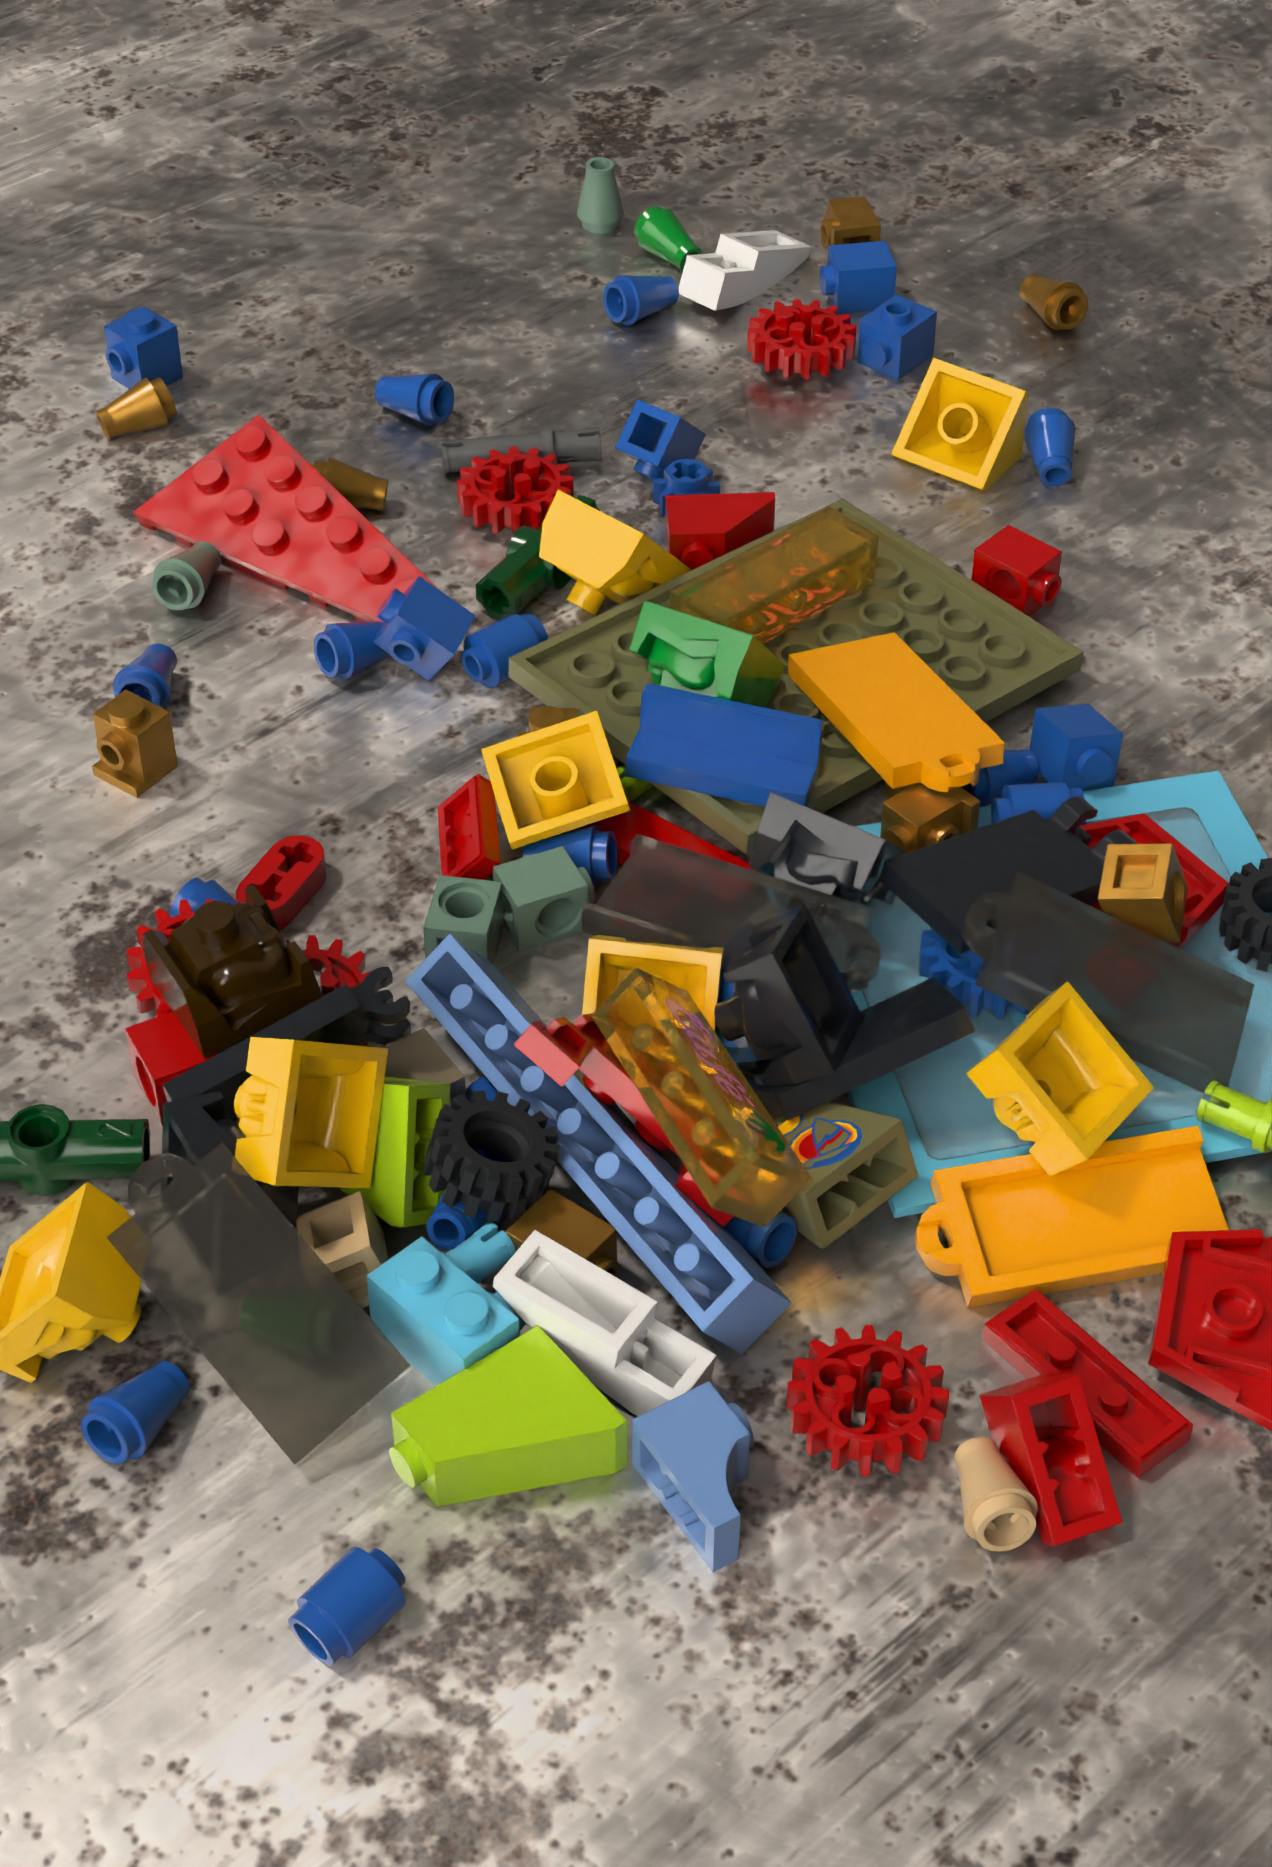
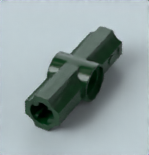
[475,495,600,620]
[0,1104,151,1196]

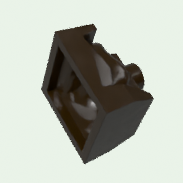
[143,884,323,1059]

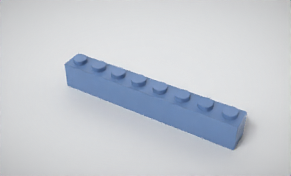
[405,934,792,1354]

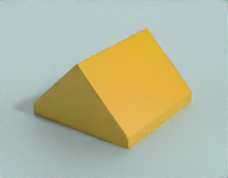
[891,358,1029,492]
[481,711,630,850]

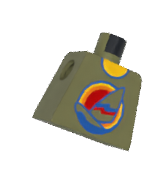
[748,1102,919,1249]

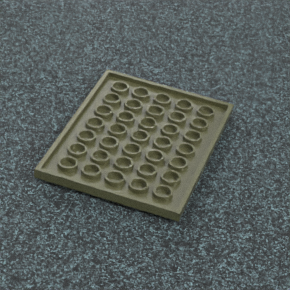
[508,498,1084,855]

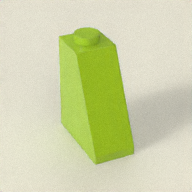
[338,1077,451,1227]
[389,1325,628,1507]

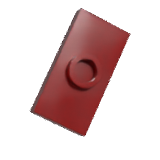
[437,774,501,880]

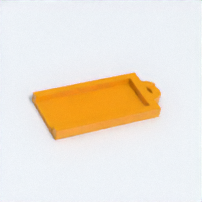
[788,632,1005,792]
[915,1126,1229,1308]

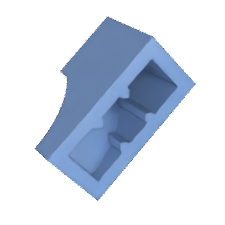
[632,1381,753,1572]

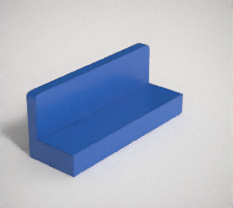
[625,684,824,807]

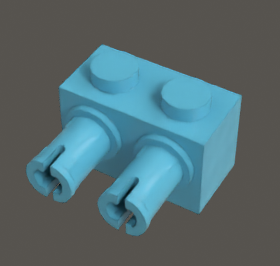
[366,1222,527,1386]

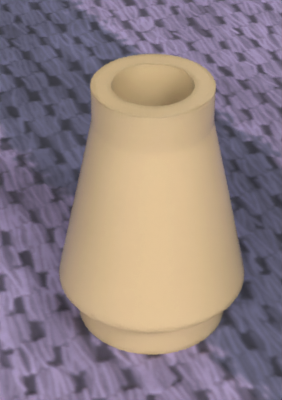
[954,1437,1038,1552]

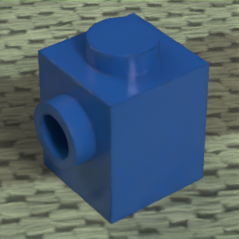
[820,241,897,314]
[858,294,937,380]
[104,306,183,389]
[615,399,706,480]
[373,576,476,681]
[1029,704,1123,791]

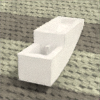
[678,230,812,311]
[493,1230,716,1416]

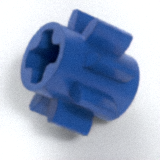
[653,459,720,517]

